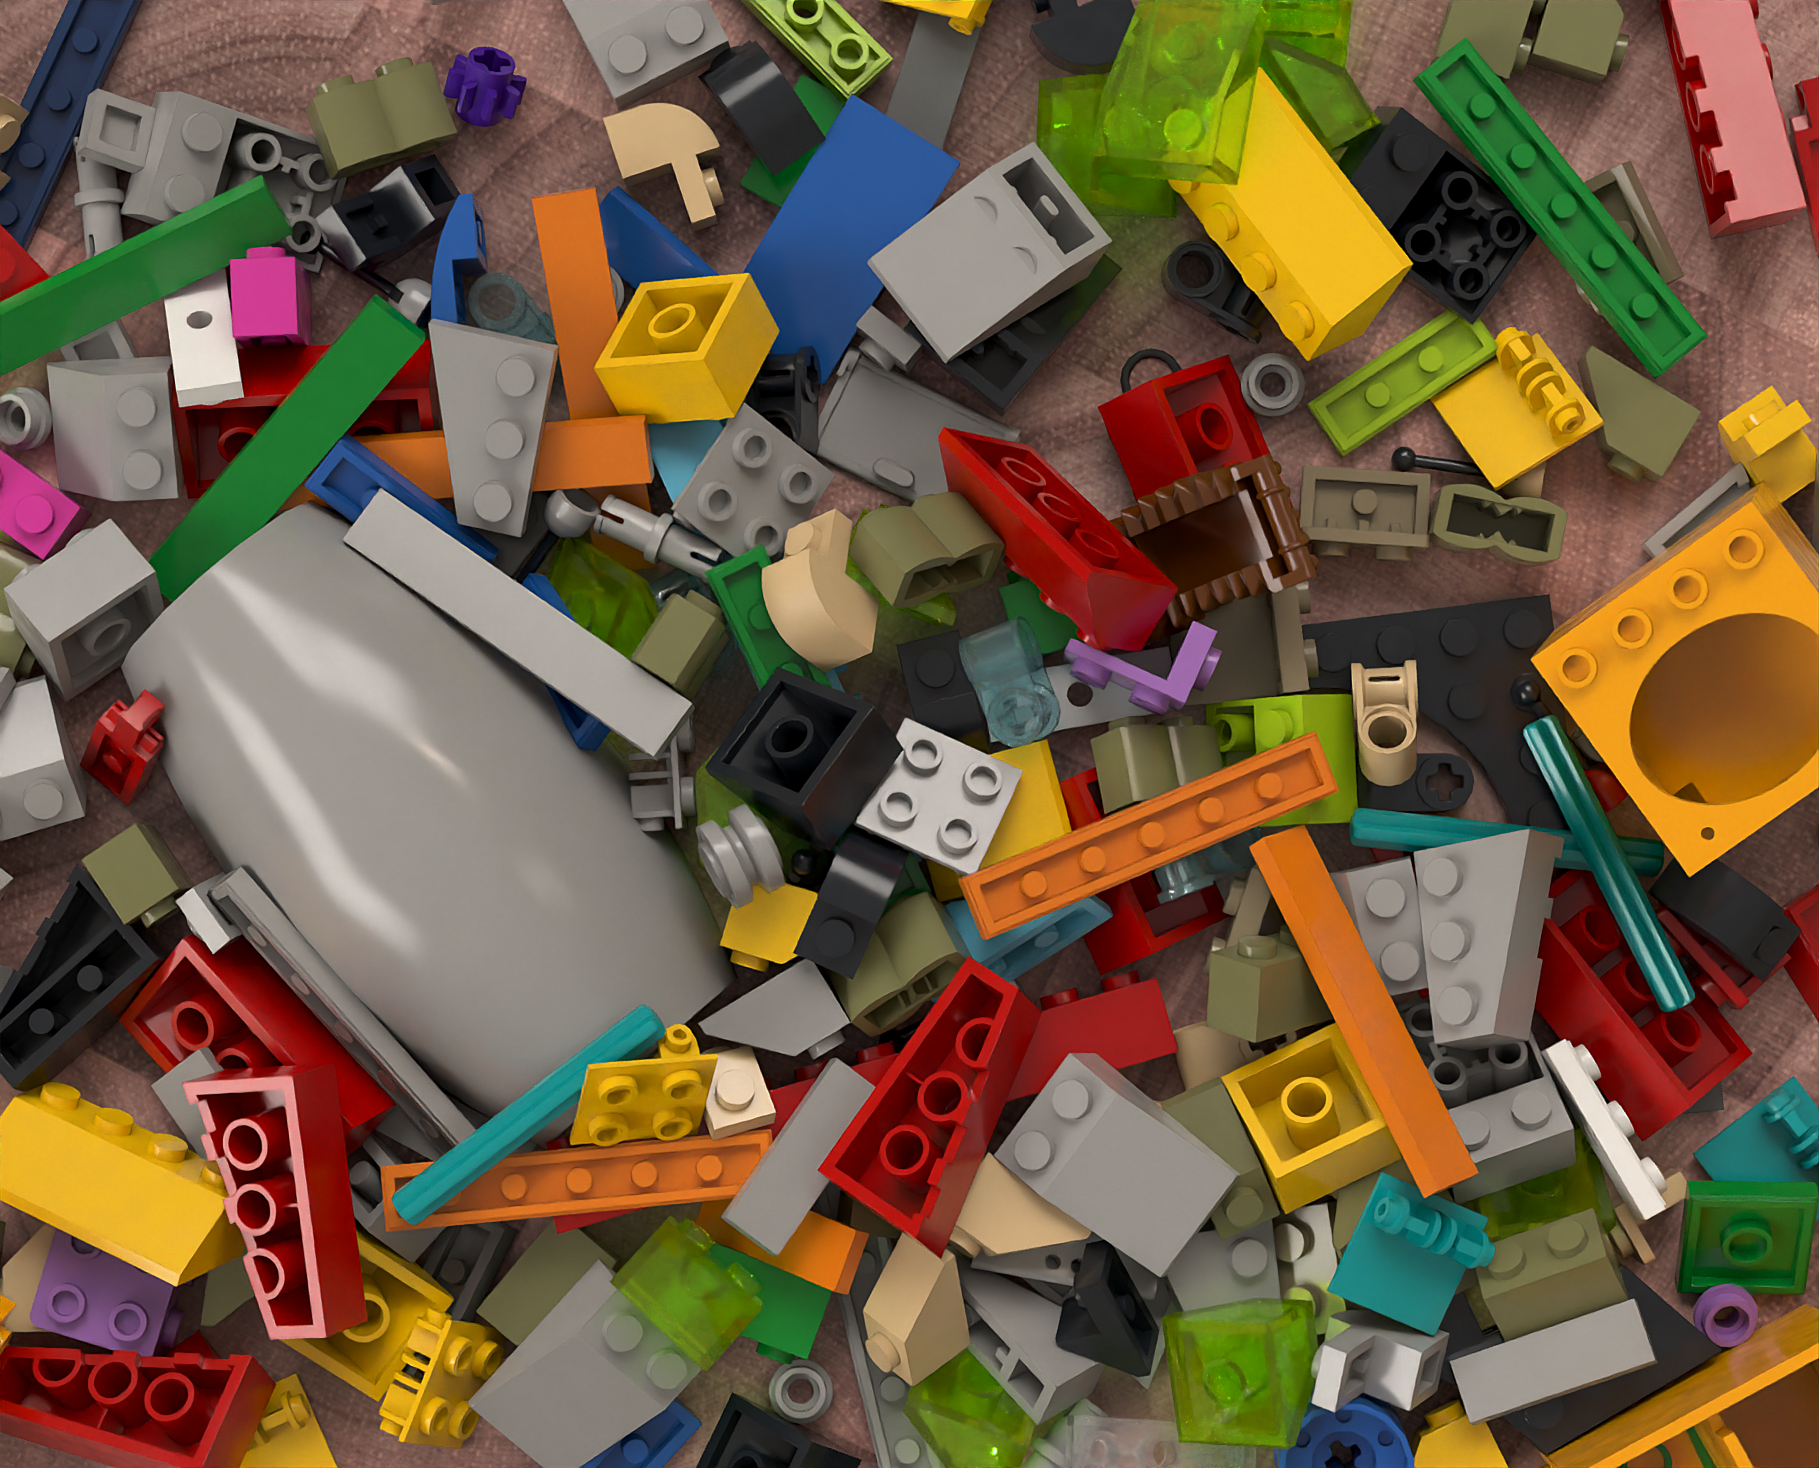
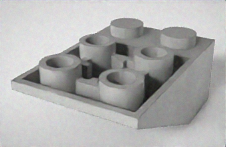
[120,91,347,273]
[867,142,1112,364]
[1396,997,1576,1204]

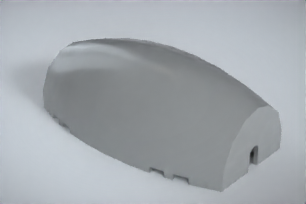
[121,500,738,1148]

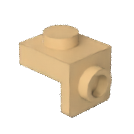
[700,1045,776,1141]
[1604,1165,1687,1265]

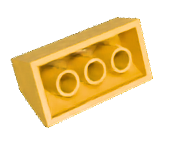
[1158,66,1413,362]
[0,1082,246,1287]

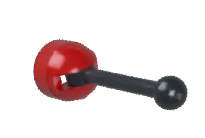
[1515,680,1629,814]

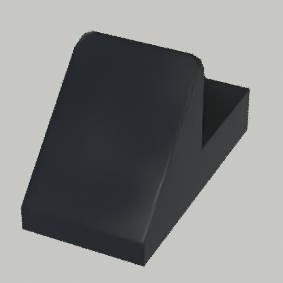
[1055,1240,1160,1377]

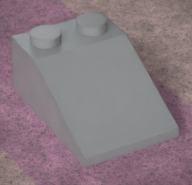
[561,0,730,110]
[994,1053,1241,1278]
[467,1259,709,1468]

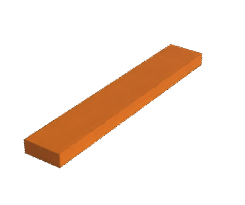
[532,186,661,576]
[278,414,655,510]
[958,731,1340,940]
[1249,825,1479,1198]
[380,1129,773,1232]

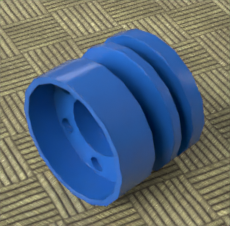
[1273,1387,1414,1468]

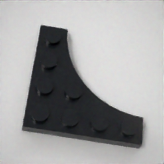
[1302,594,1571,830]

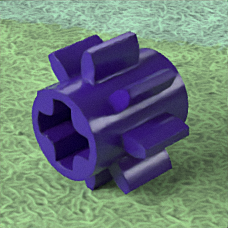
[443,47,527,127]

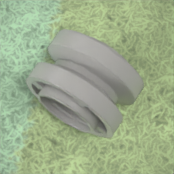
[696,804,785,909]

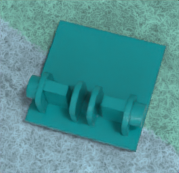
[1692,1076,1819,1221]
[1327,1171,1495,1336]

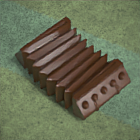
[1109,453,1319,646]

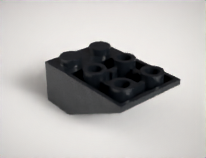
[1336,106,1537,325]
[903,254,1123,417]

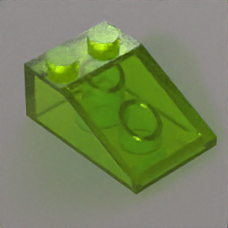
[1091,0,1270,185]

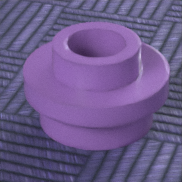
[1693,1284,1758,1347]

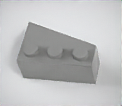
[1414,829,1565,1051]

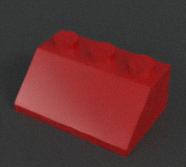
[1098,355,1298,523]
[1059,767,1230,976]

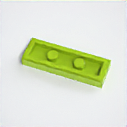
[1306,310,1498,458]

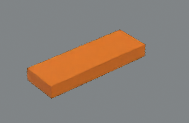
[692,1198,869,1295]

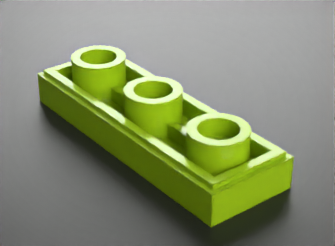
[740,0,893,105]

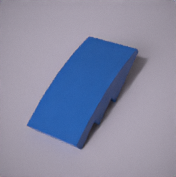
[743,94,960,386]

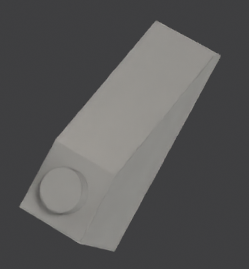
[947,1249,1106,1425]

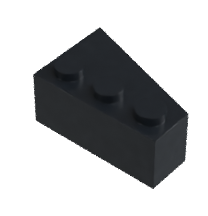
[0,864,169,1092]
[1503,1262,1722,1455]

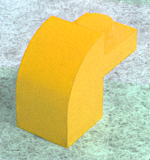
[1718,385,1817,503]

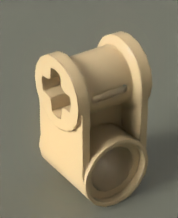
[1351,660,1418,787]
[1173,1020,1296,1091]

